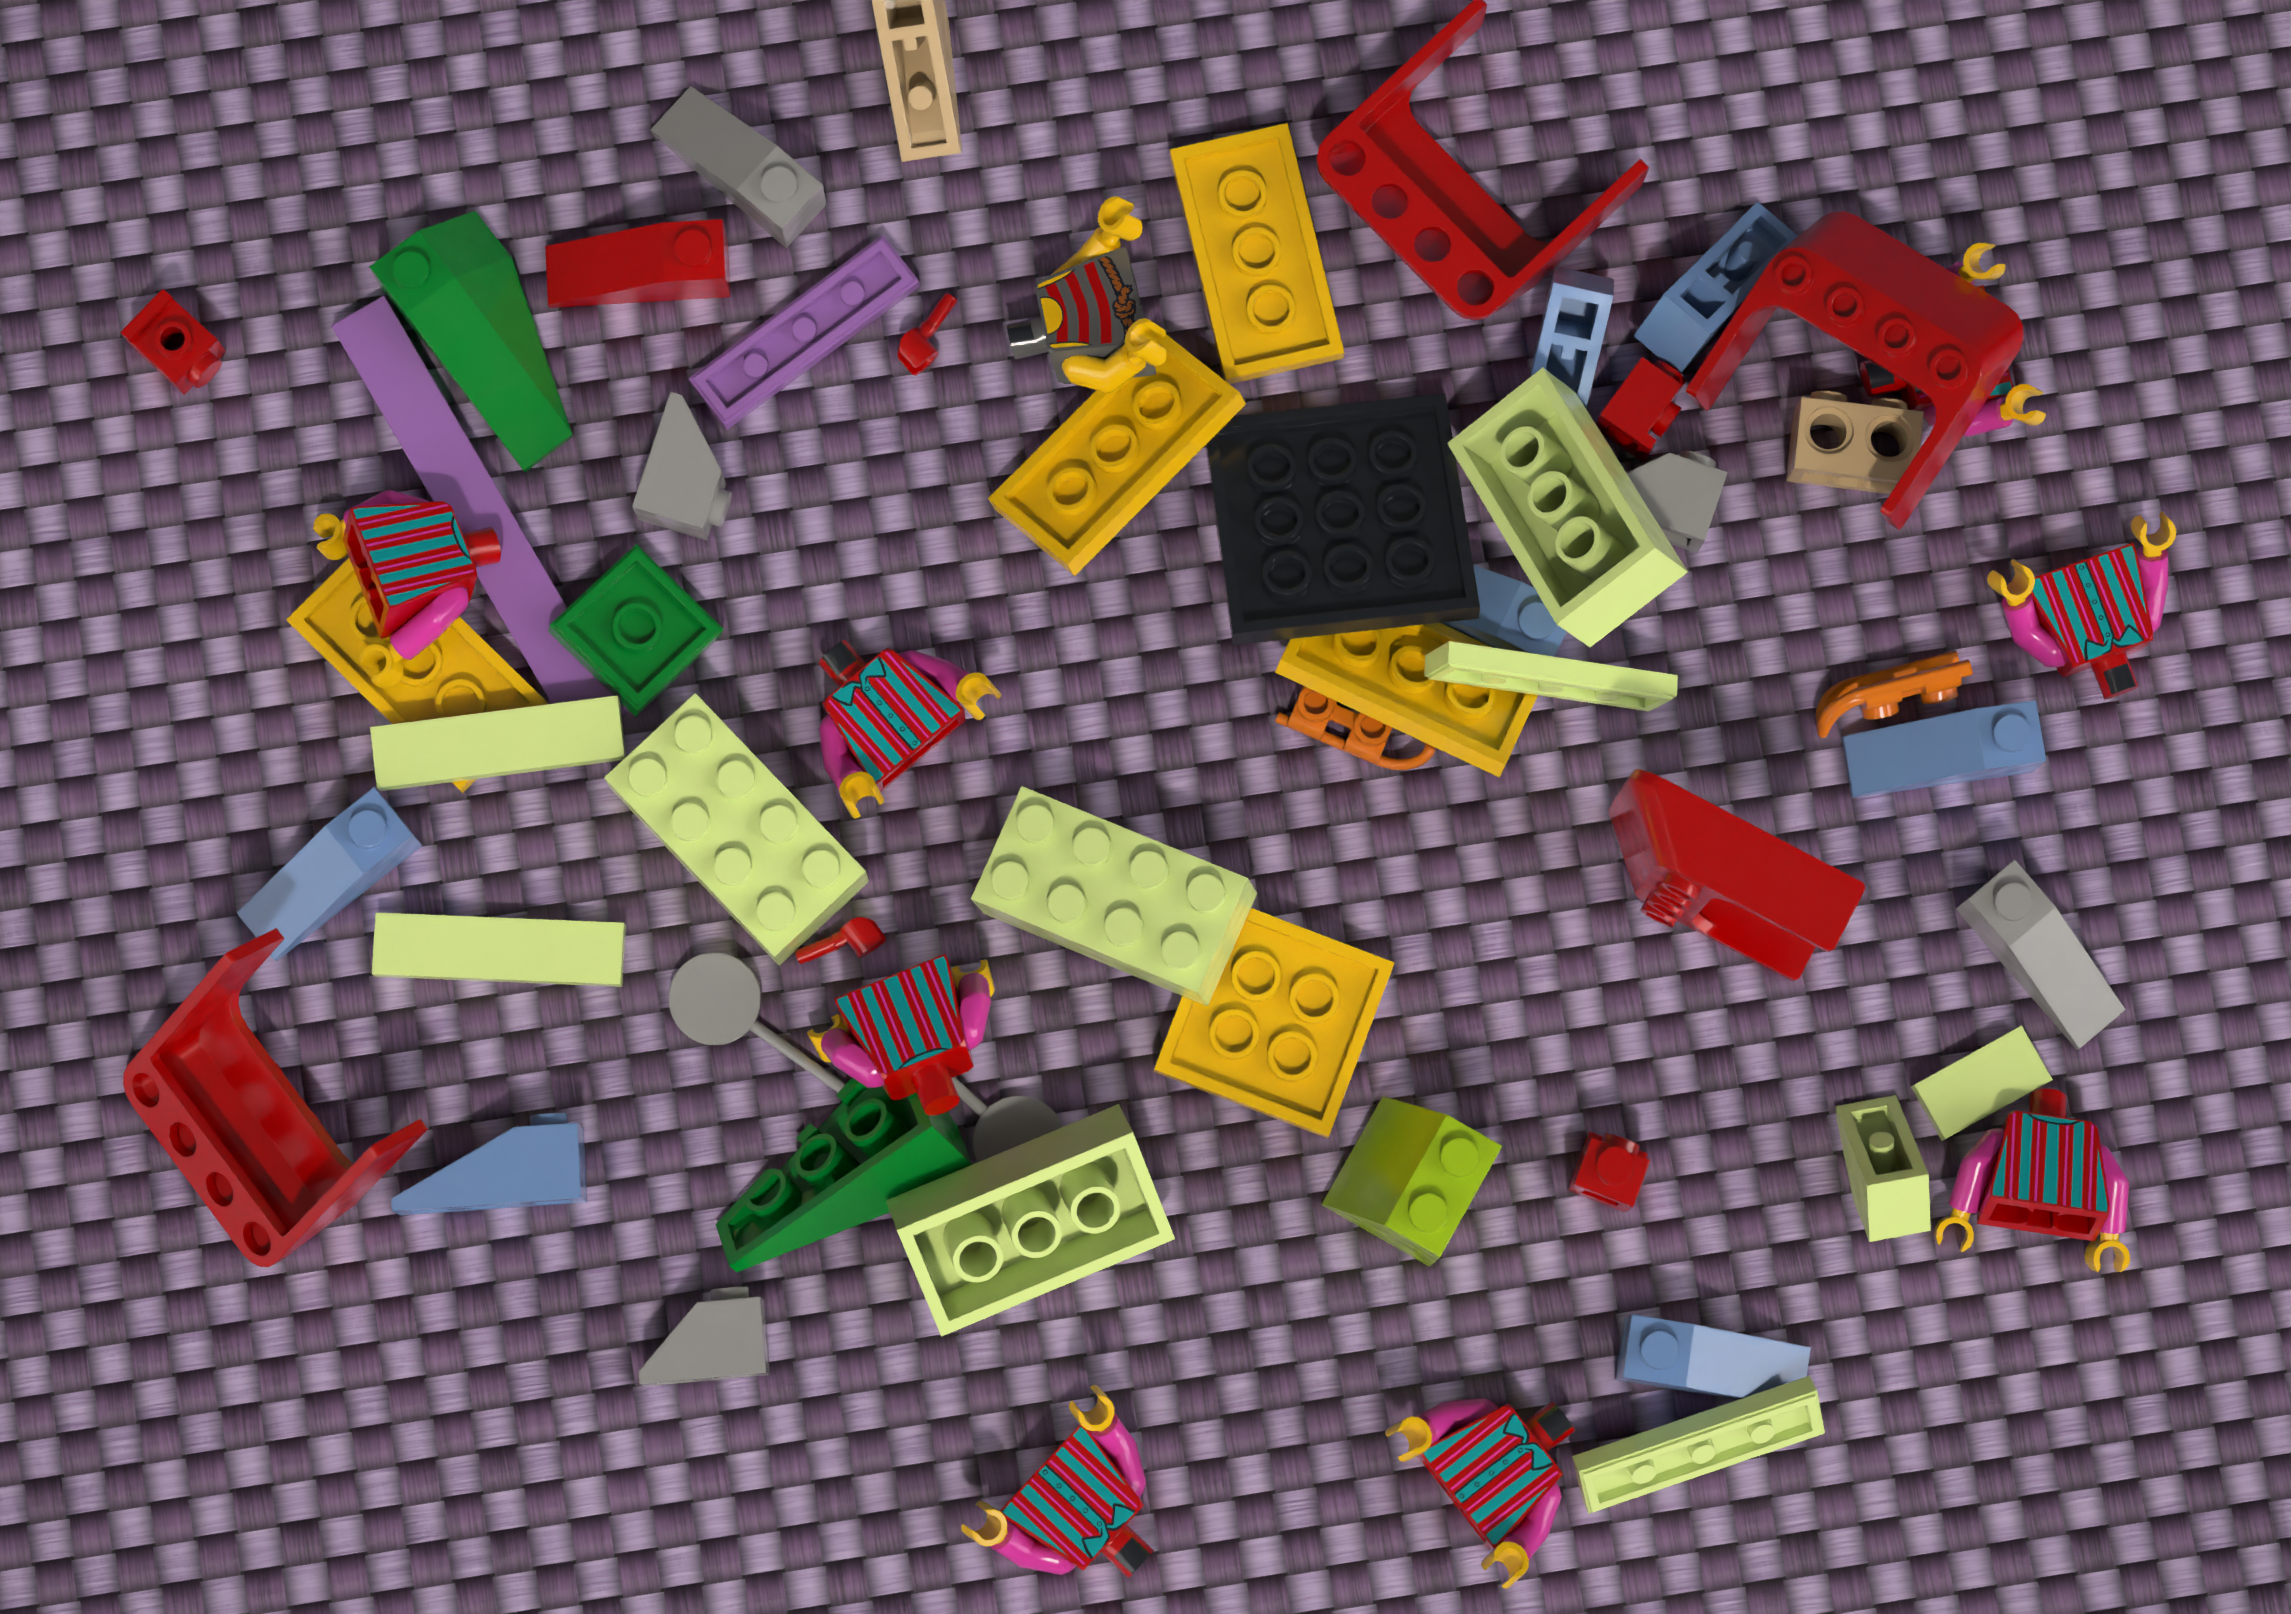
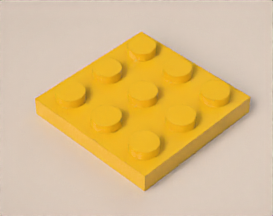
[1154,908,1394,1139]

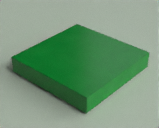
[548,544,724,717]

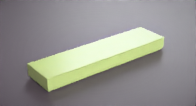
[1424,641,1678,711]
[370,696,626,791]
[372,913,626,987]
[1572,1376,1825,1514]

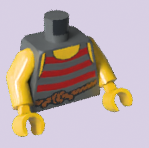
[1007,196,1167,393]

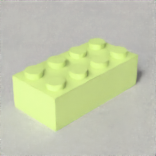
[1447,367,1688,647]
[604,693,869,966]
[971,786,1257,1006]
[886,1104,1175,1337]

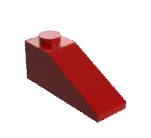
[545,219,731,308]

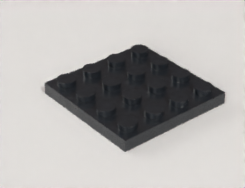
[1205,393,1480,645]

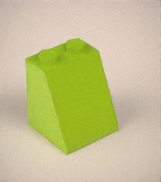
[1321,1096,1502,1267]

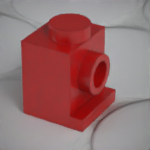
[120,289,226,395]
[1596,357,1686,463]
[1567,1131,1651,1212]

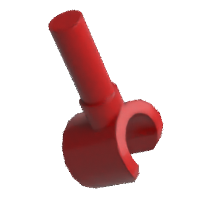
[897,293,957,376]
[795,917,886,965]

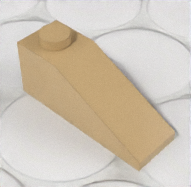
[872,0,962,162]

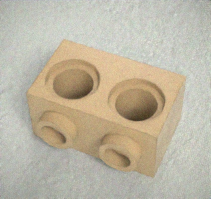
[1786,391,1924,494]

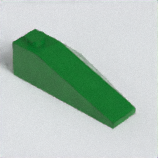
[369,211,573,473]
[715,1078,972,1273]

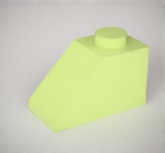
[1835,1095,1931,1242]

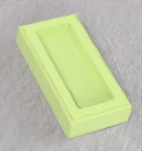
[1911,1025,2053,1141]

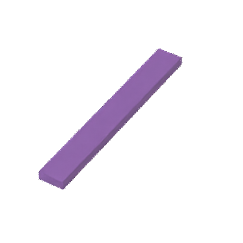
[331,296,628,716]

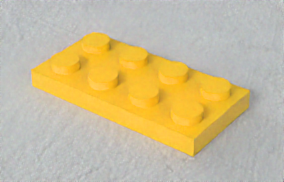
[1169,123,1344,384]
[988,334,1246,576]
[286,558,548,793]
[1275,623,1538,778]

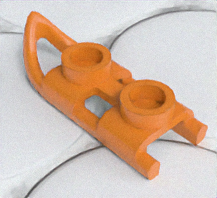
[1815,651,1973,738]
[1275,686,1436,770]

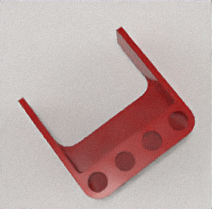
[1316,0,1649,320]
[1686,211,2024,530]
[1608,769,1865,981]
[123,928,428,1267]

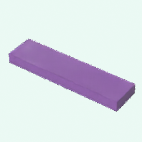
[688,235,920,431]

